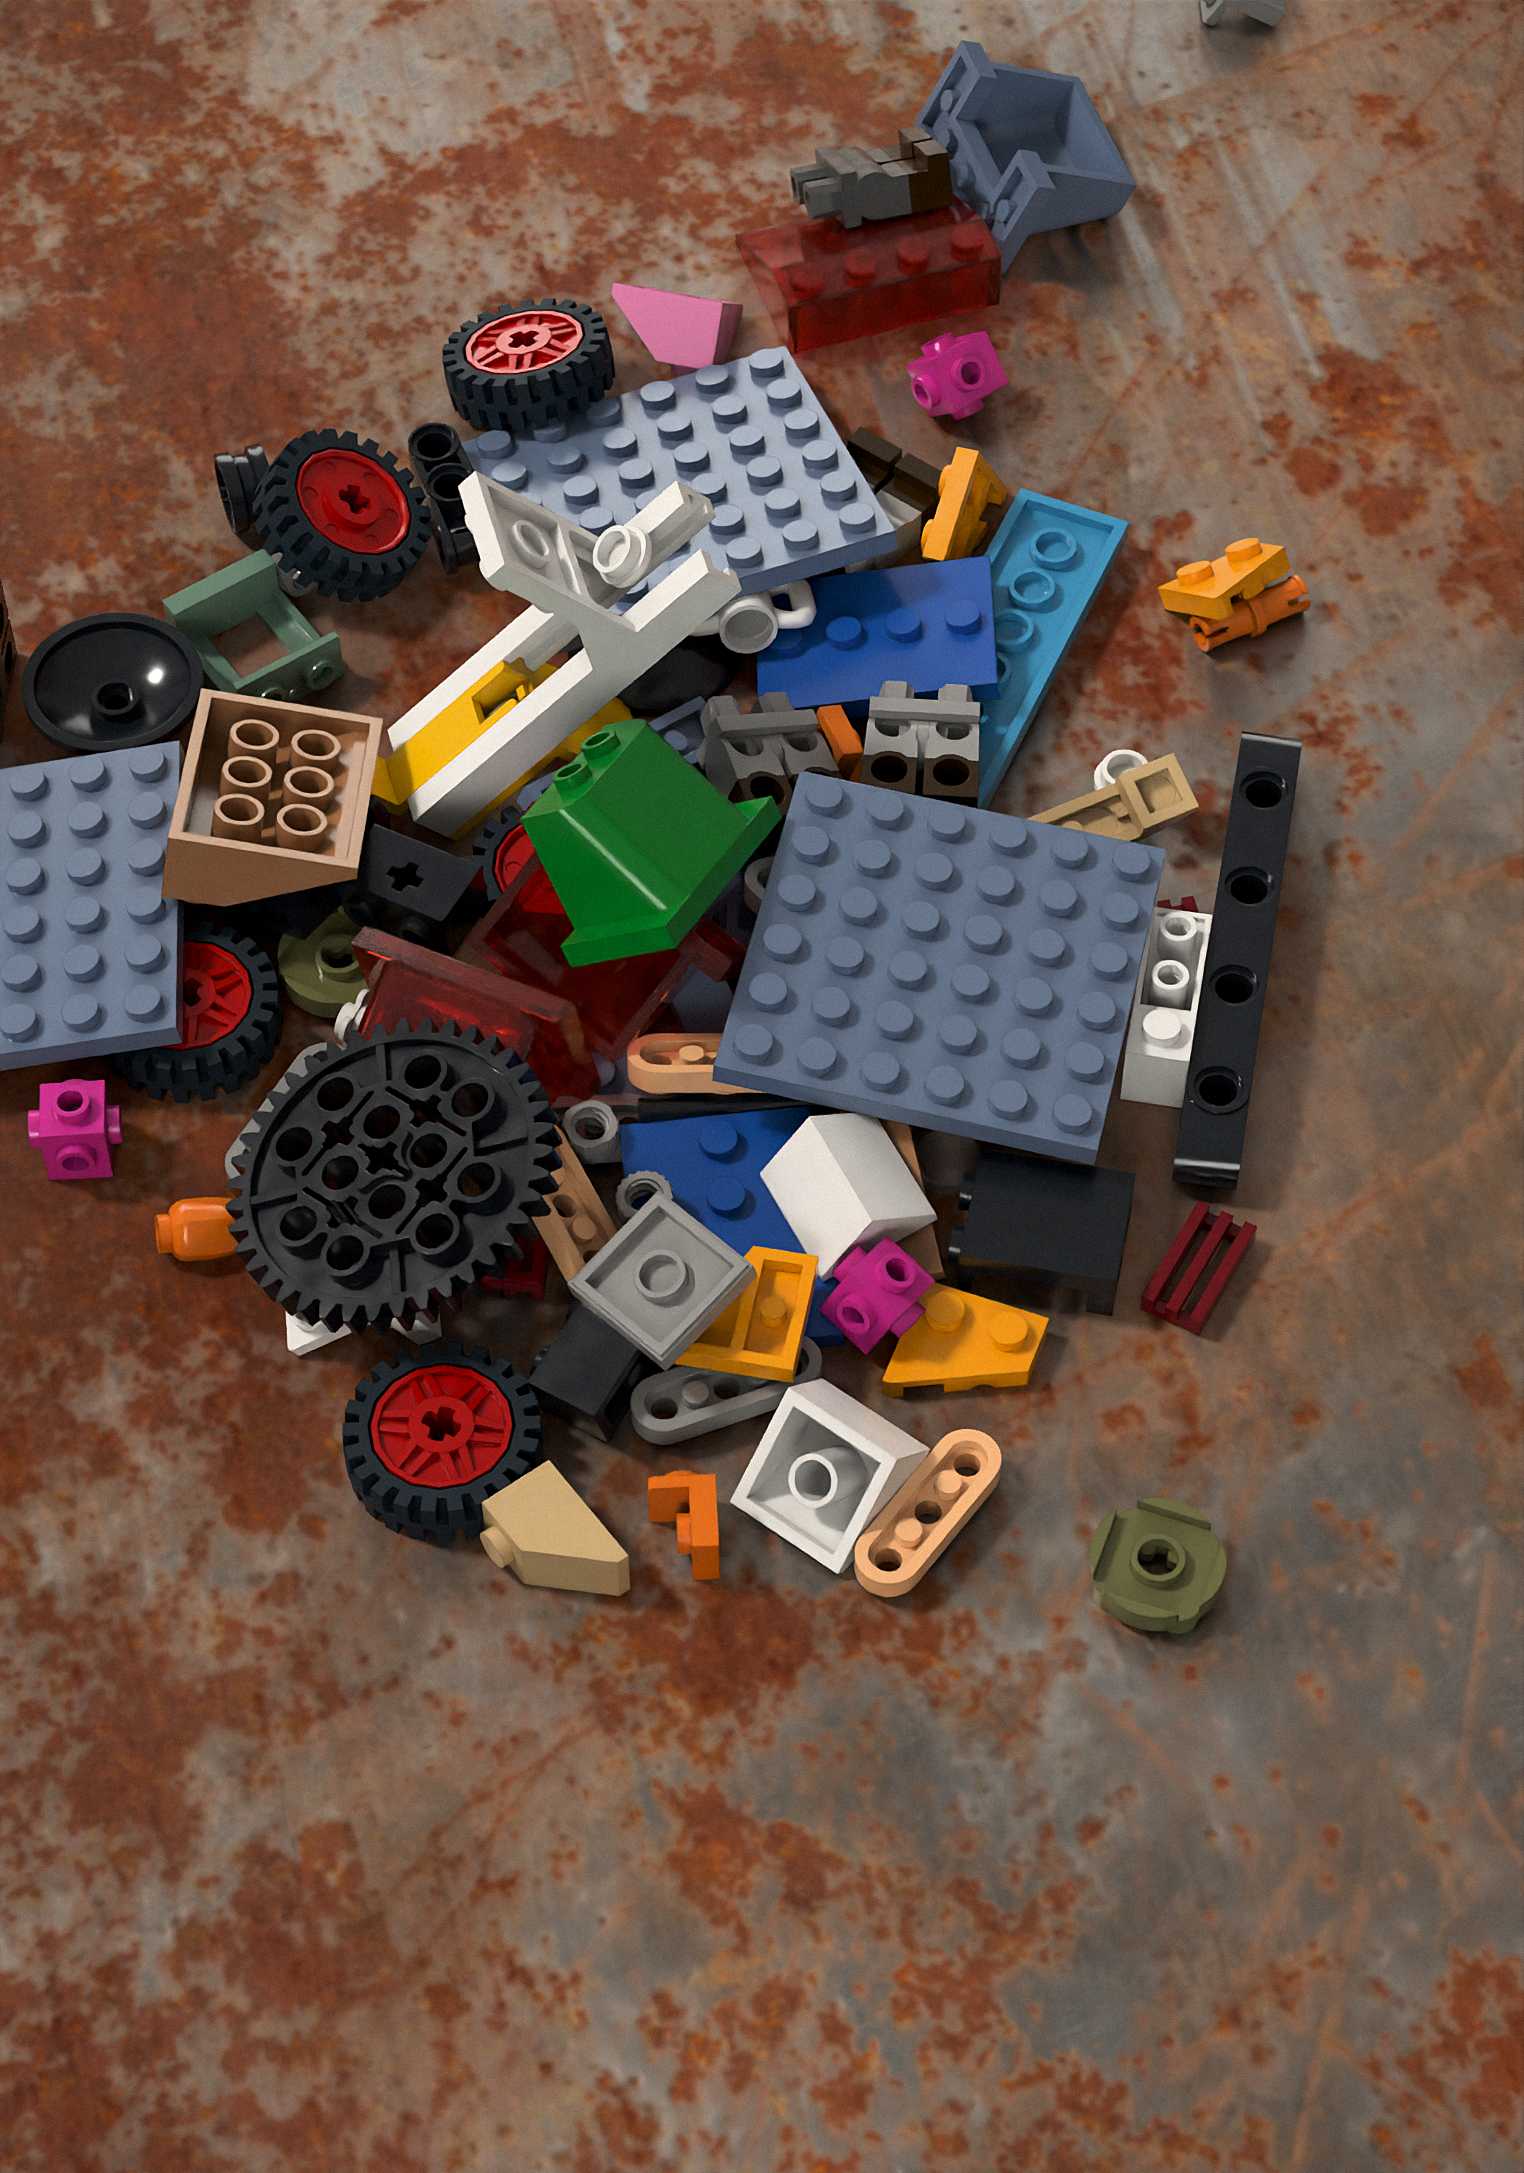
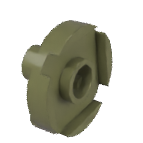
[278,904,403,1019]
[1088,1498,1227,1634]

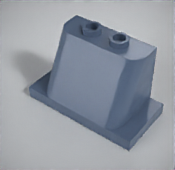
[913,40,1137,274]

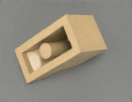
[480,1460,630,1596]

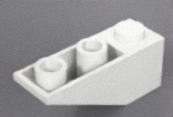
[1120,907,1212,1108]

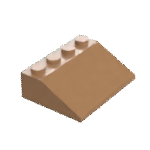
[161,688,383,907]

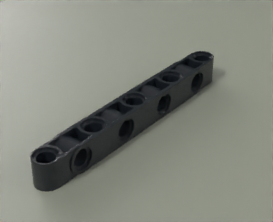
[1172,731,1303,1190]

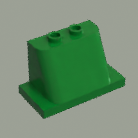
[520,718,782,968]

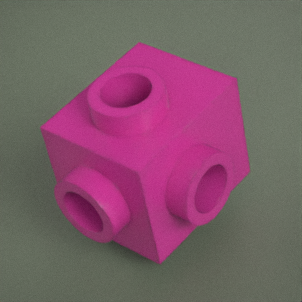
[906,331,1009,420]
[28,1079,123,1181]
[818,1236,935,1355]

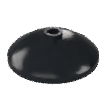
[21,612,204,756]
[567,633,744,717]

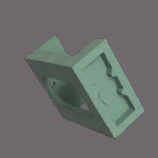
[162,548,344,703]

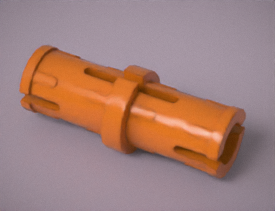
[1189,575,1311,652]

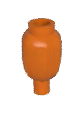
[155,1197,239,1262]

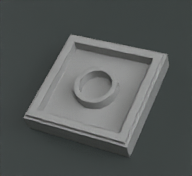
[567,1190,758,1371]

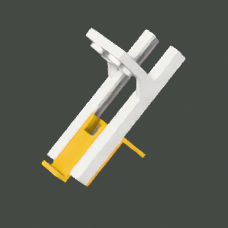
[371,471,742,841]

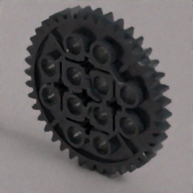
[225,1017,563,1336]

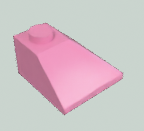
[611,283,743,377]

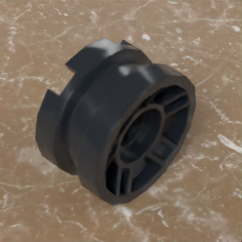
[213,443,269,534]

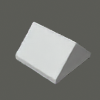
[760,1113,937,1282]

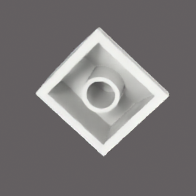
[730,1378,930,1574]

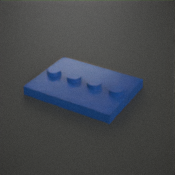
[757,555,1000,719]
[619,1106,844,1348]

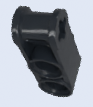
[408,422,481,576]

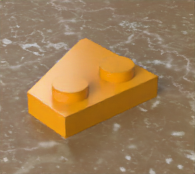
[921,447,1008,563]
[1158,538,1291,620]
[673,1246,819,1383]
[882,1282,1049,1397]

